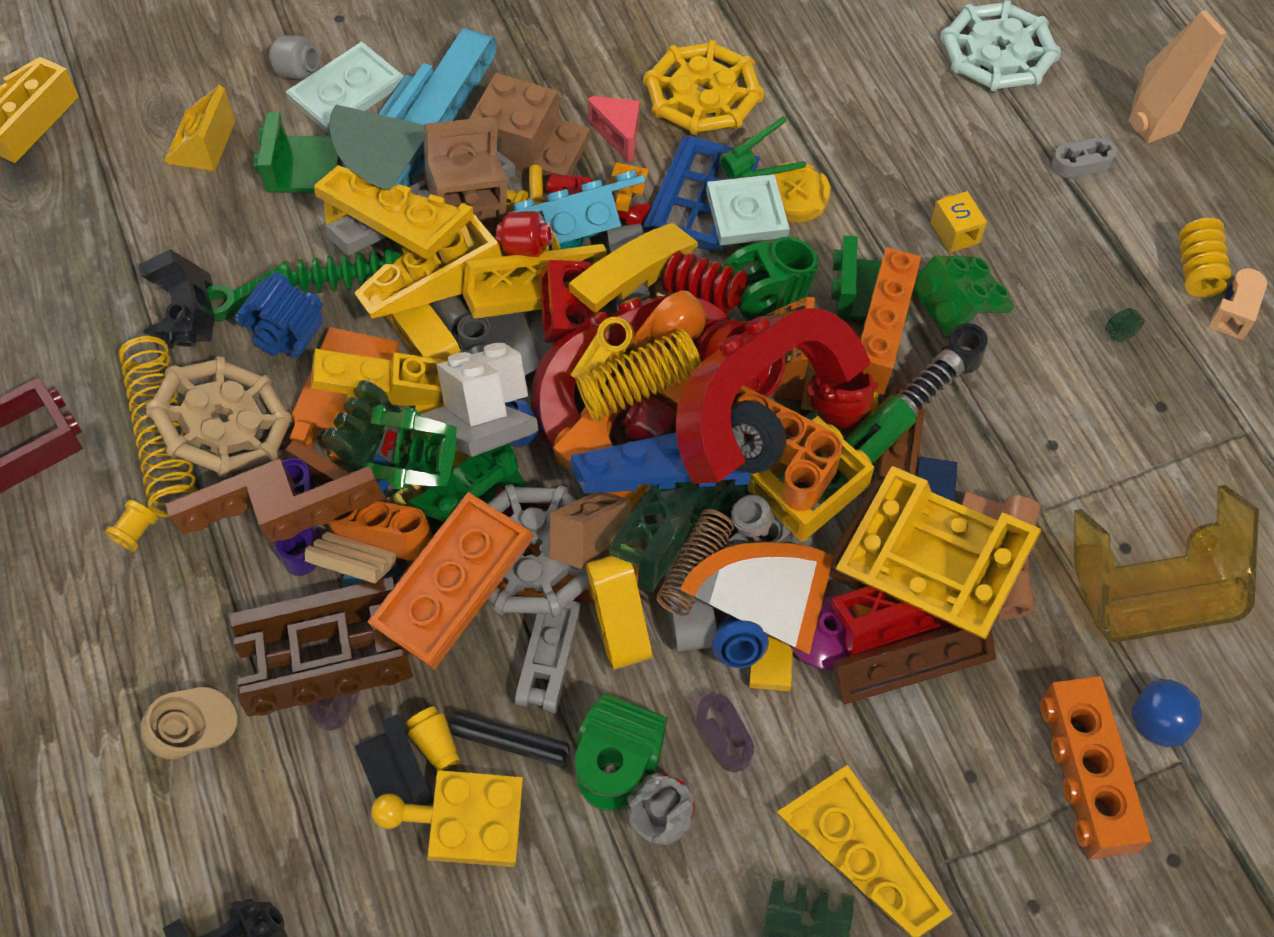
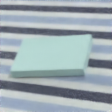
[286,42,404,135]

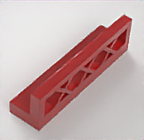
[831,586,952,656]

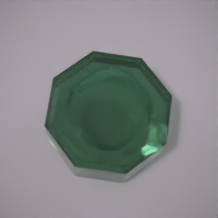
[1105,308,1145,342]

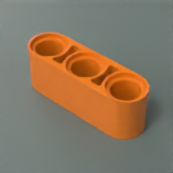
[328,501,434,561]

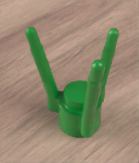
[720,116,806,179]

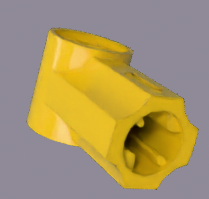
[571,317,635,391]

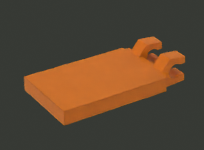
[290,327,401,463]

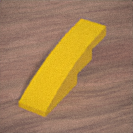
[569,222,698,313]

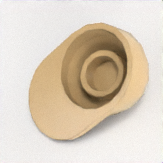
[140,687,237,760]

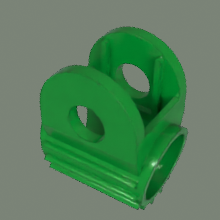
[722,236,819,320]
[575,693,668,811]

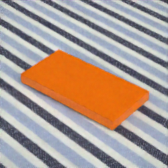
[367,492,534,670]

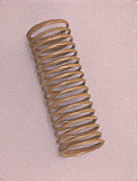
[656,509,734,616]

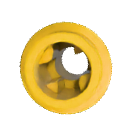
[406,706,460,771]

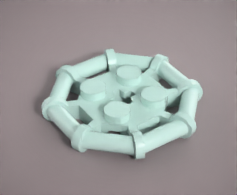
[940,0,1061,92]

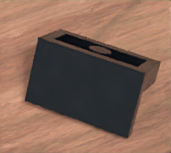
[355,714,434,805]

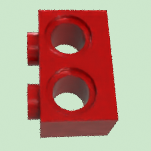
[539,260,599,343]

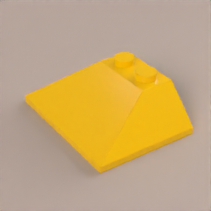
[836,466,1041,640]

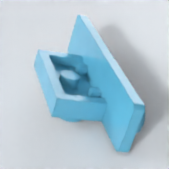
[507,170,646,244]

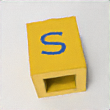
[930,191,987,253]

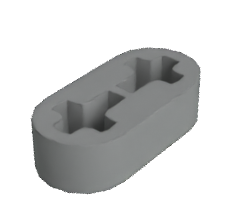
[1051,138,1117,178]

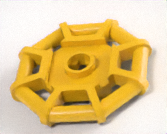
[643,39,765,136]

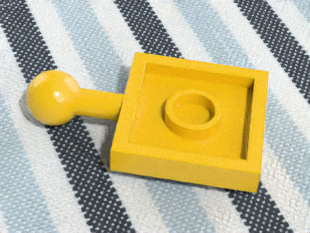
[371,770,523,867]

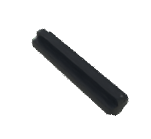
[448,711,570,767]

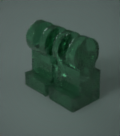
[322,380,401,473]
[760,878,854,937]

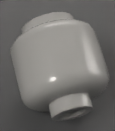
[269,35,320,80]

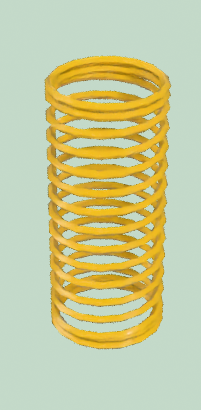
[576,329,702,422]

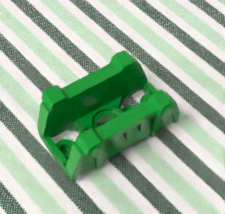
[363,405,457,490]
[410,443,530,535]

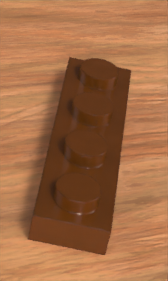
[832,626,996,705]

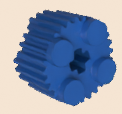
[235,273,323,359]

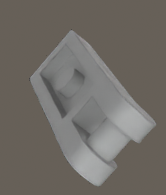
[515,595,582,713]

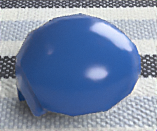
[1132,679,1203,747]

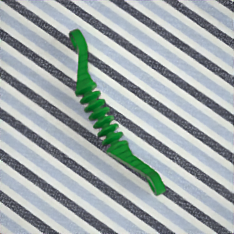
[207,248,403,322]

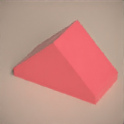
[588,96,640,162]

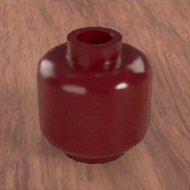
[621,395,677,442]

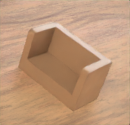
[549,492,631,569]

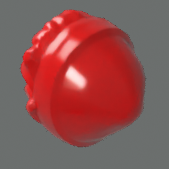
[807,371,878,429]

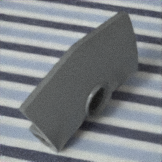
[432,296,540,378]

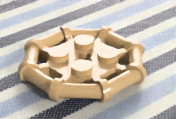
[146,356,293,477]

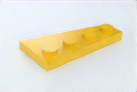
[314,165,474,260]
[776,765,952,937]

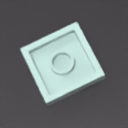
[706,174,790,245]

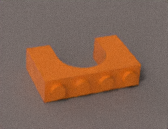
[553,343,691,512]

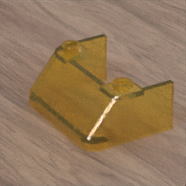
[1074,485,1259,642]

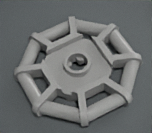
[487,484,590,618]

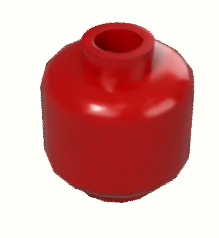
[496,211,553,257]

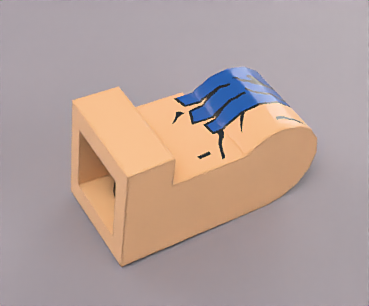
[1208,268,1267,340]

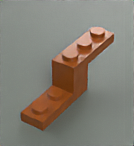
[165,458,384,543]

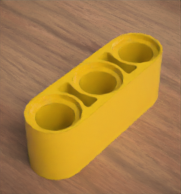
[385,303,461,361]
[586,552,653,670]

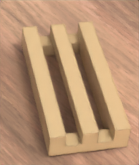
[305,532,396,583]

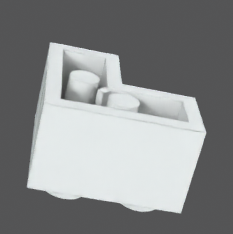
[436,343,528,427]

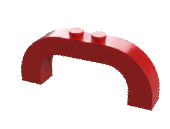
[531,296,731,445]
[676,308,871,484]

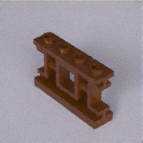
[230,577,413,717]

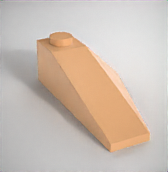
[1129,10,1227,144]

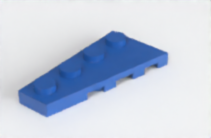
[570,433,751,493]

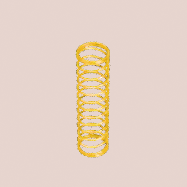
[119,336,198,517]

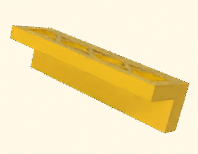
[463,244,607,319]

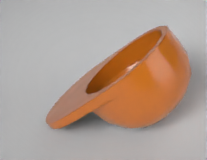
[631,291,707,356]

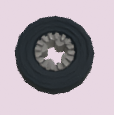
[731,400,786,474]

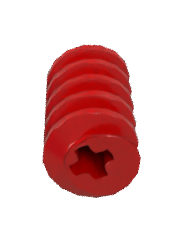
[664,250,747,313]

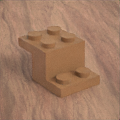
[469,72,591,180]
[424,117,508,237]

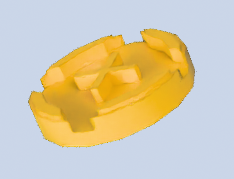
[774,162,831,223]

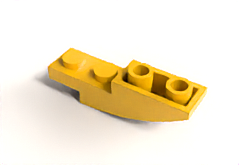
[311,349,447,406]

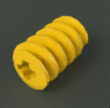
[1178,218,1231,297]

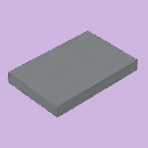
[421,406,539,457]

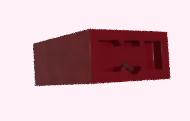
[0,377,83,493]

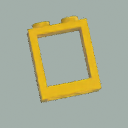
[747,416,874,543]

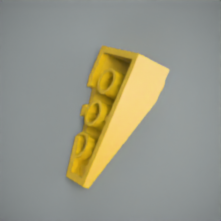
[354,203,503,319]

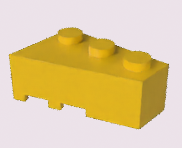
[0,57,79,163]

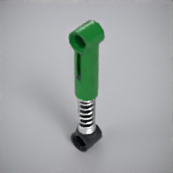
[808,323,988,505]

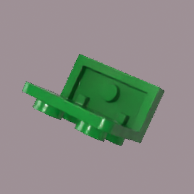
[254,112,339,193]
[831,235,909,323]
[913,255,1014,338]

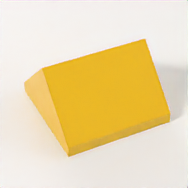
[164,84,236,171]

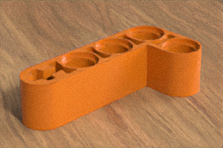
[733,385,842,511]

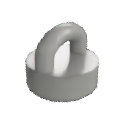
[731,495,773,537]

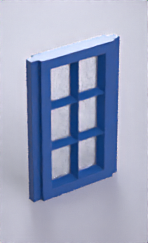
[643,136,760,253]

